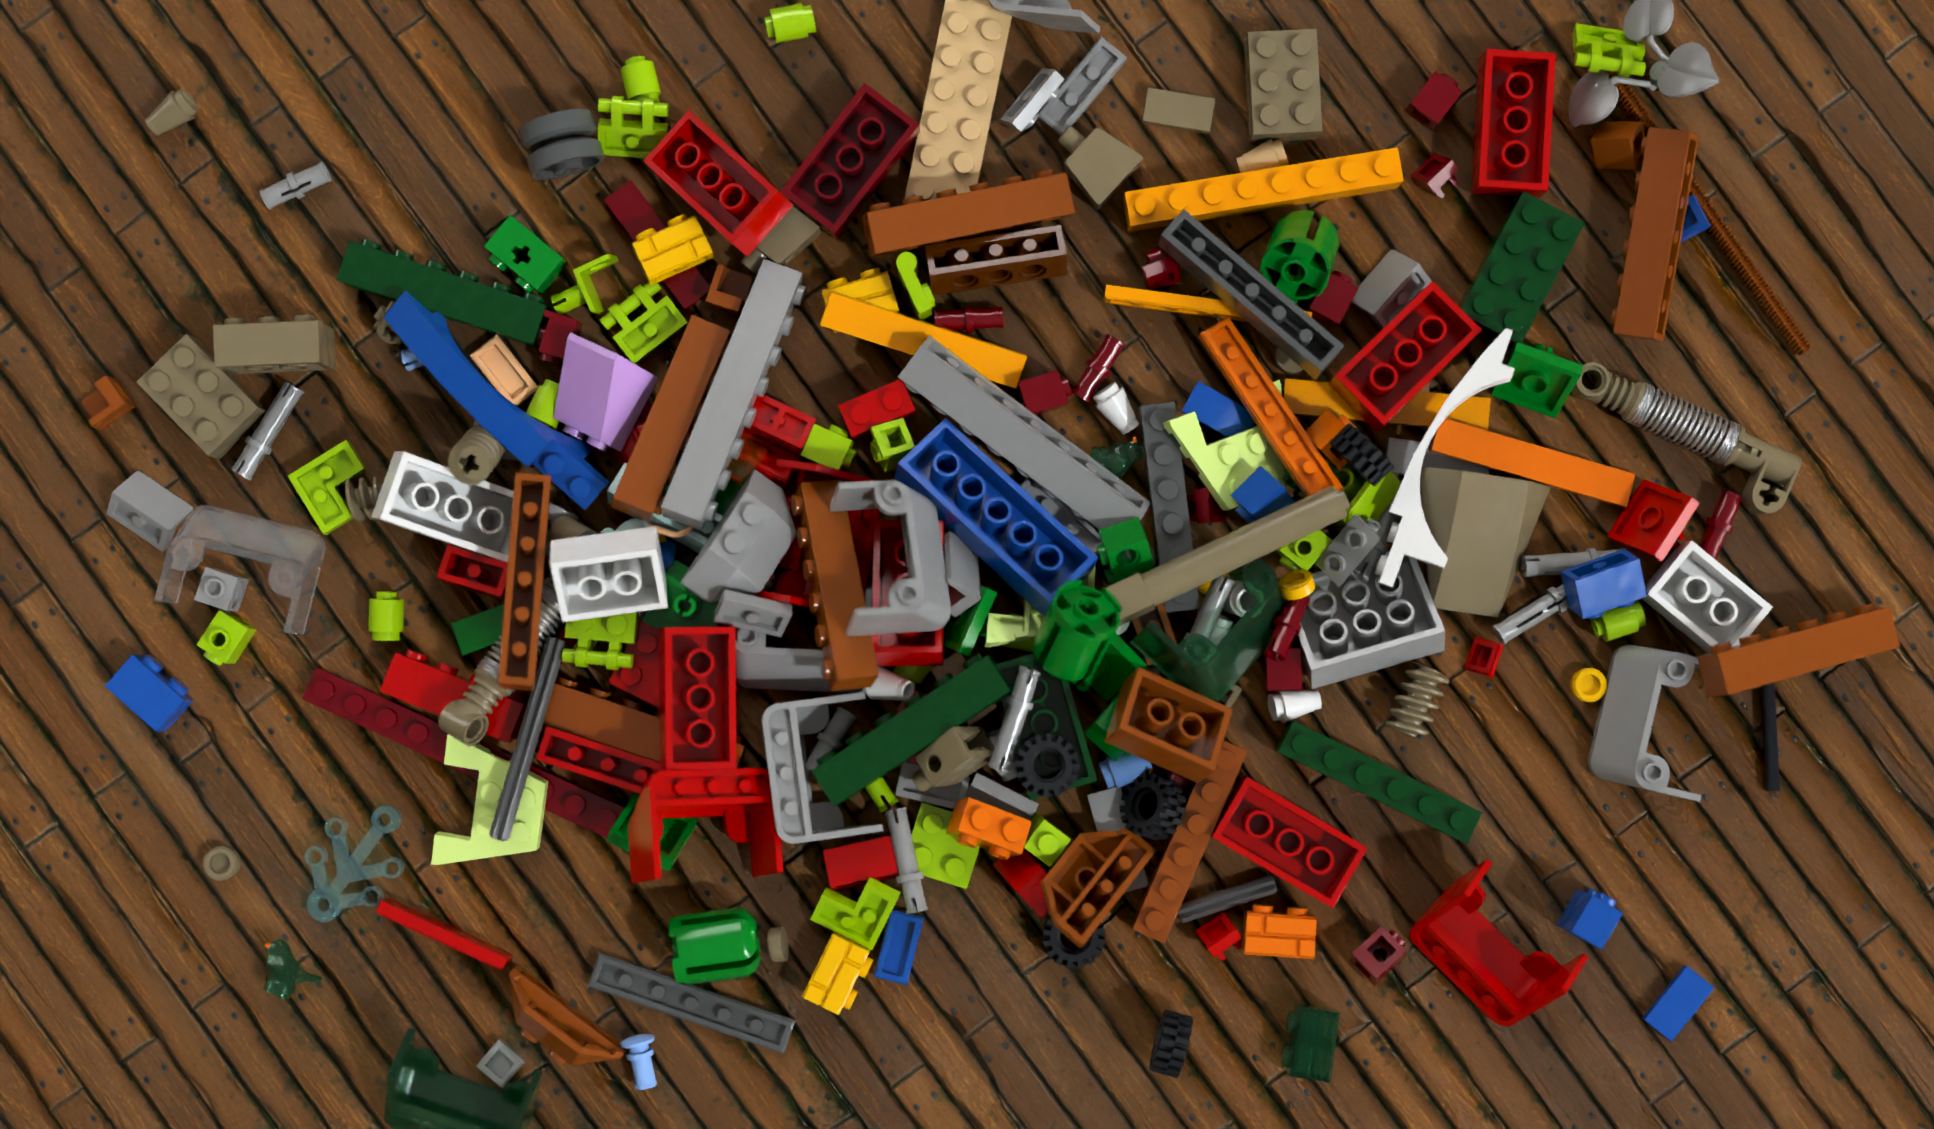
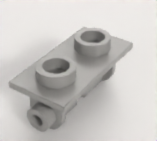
[1315,514,1381,587]

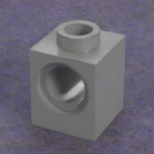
[194,567,249,612]

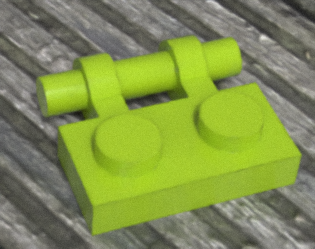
[1572,23,1646,78]
[598,96,669,158]
[599,283,688,365]
[562,612,639,670]

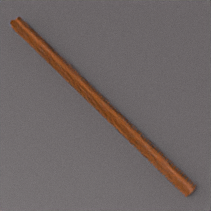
[1607,71,1812,357]

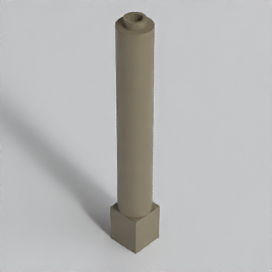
[1106,485,1350,626]

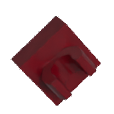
[1410,153,1459,199]
[1142,247,1181,291]
[1186,487,1226,524]

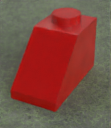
[992,848,1049,917]

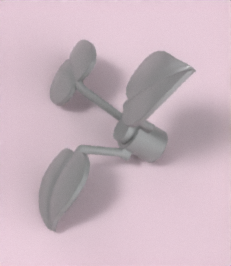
[1568,0,1719,127]

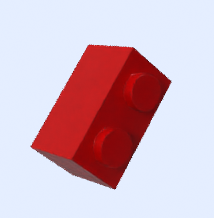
[838,379,916,441]
[436,545,508,601]

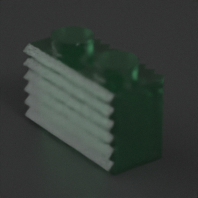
[1281,1003,1340,1082]

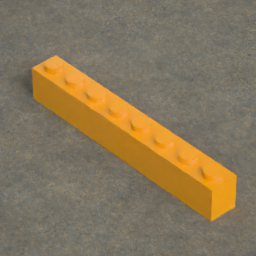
[1122,147,1404,233]

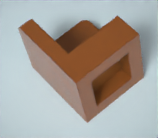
[1590,122,1645,169]
[706,263,753,316]
[82,375,136,430]

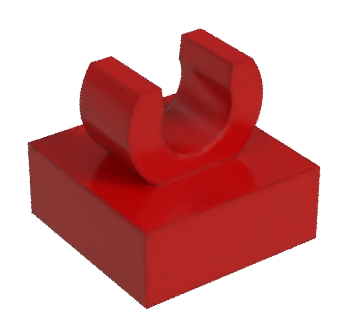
[1195,911,1242,960]

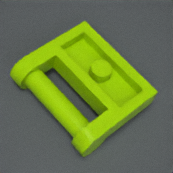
[896,252,936,321]

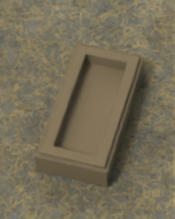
[1142,87,1216,134]

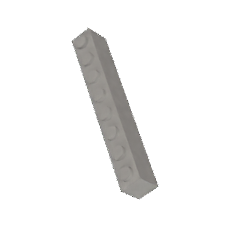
[661,259,807,531]
[898,335,1151,531]

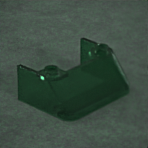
[1130,558,1284,702]
[384,1028,542,1129]

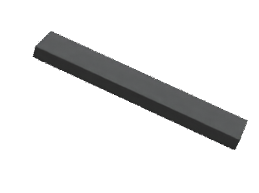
[587,952,796,1054]

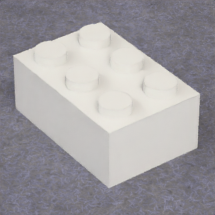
[550,526,668,622]
[1641,540,1773,653]

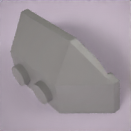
[680,469,797,603]

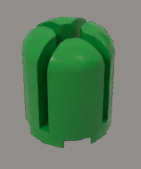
[1260,210,1340,304]
[1033,580,1122,682]
[669,907,761,985]

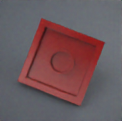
[1607,479,1699,562]

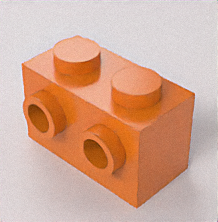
[946,797,1032,860]

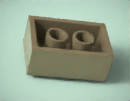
[1244,29,1322,143]
[213,315,336,375]
[136,334,267,459]

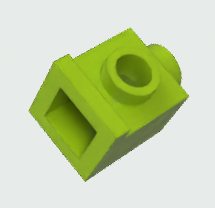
[870,418,915,472]

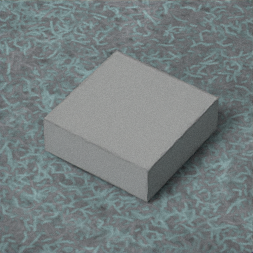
[476,1038,526,1088]

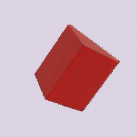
[1464,637,1504,679]

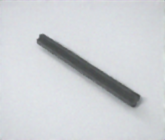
[489,637,566,841]

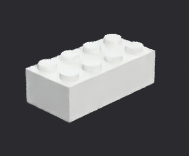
[371,451,514,562]

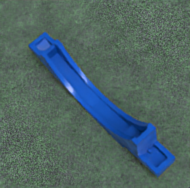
[384,291,609,510]

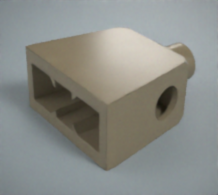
[1058,126,1144,211]
[740,206,821,275]
[912,726,994,792]

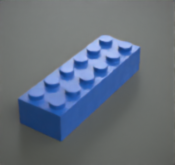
[894,418,1098,617]

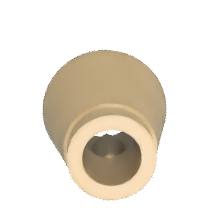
[1236,139,1289,173]

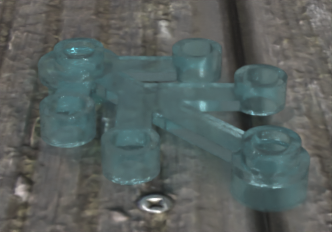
[304,805,404,922]

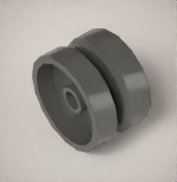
[518,109,605,180]

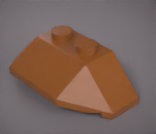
[1040,828,1156,948]
[509,965,628,1065]

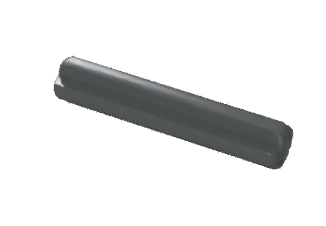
[1178,875,1277,923]

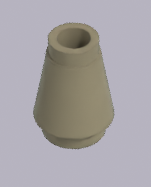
[145,88,199,136]

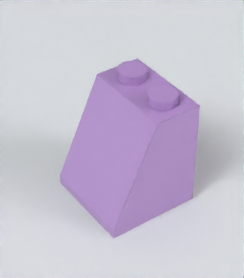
[553,332,658,452]

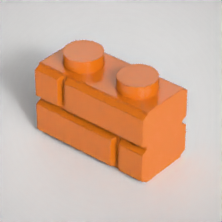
[1241,904,1317,959]

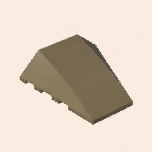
[1420,466,1551,618]

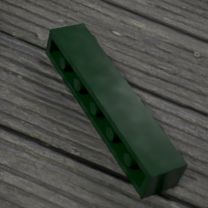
[336,239,551,348]
[811,654,1013,806]
[1274,720,1482,844]

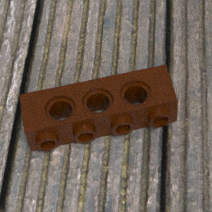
[925,225,1067,296]

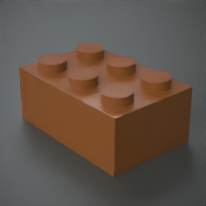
[1104,667,1233,783]

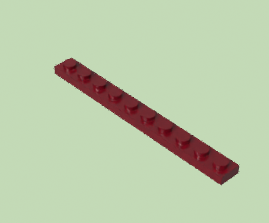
[302,667,625,838]

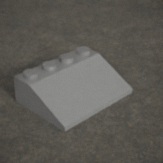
[1281,551,1445,689]

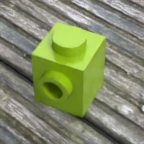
[801,424,857,471]
[1276,530,1333,572]
[197,610,257,666]
[1024,812,1071,867]

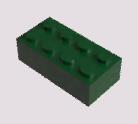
[1458,191,1585,350]
[997,653,1097,800]

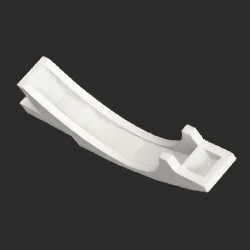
[1375,328,1515,588]

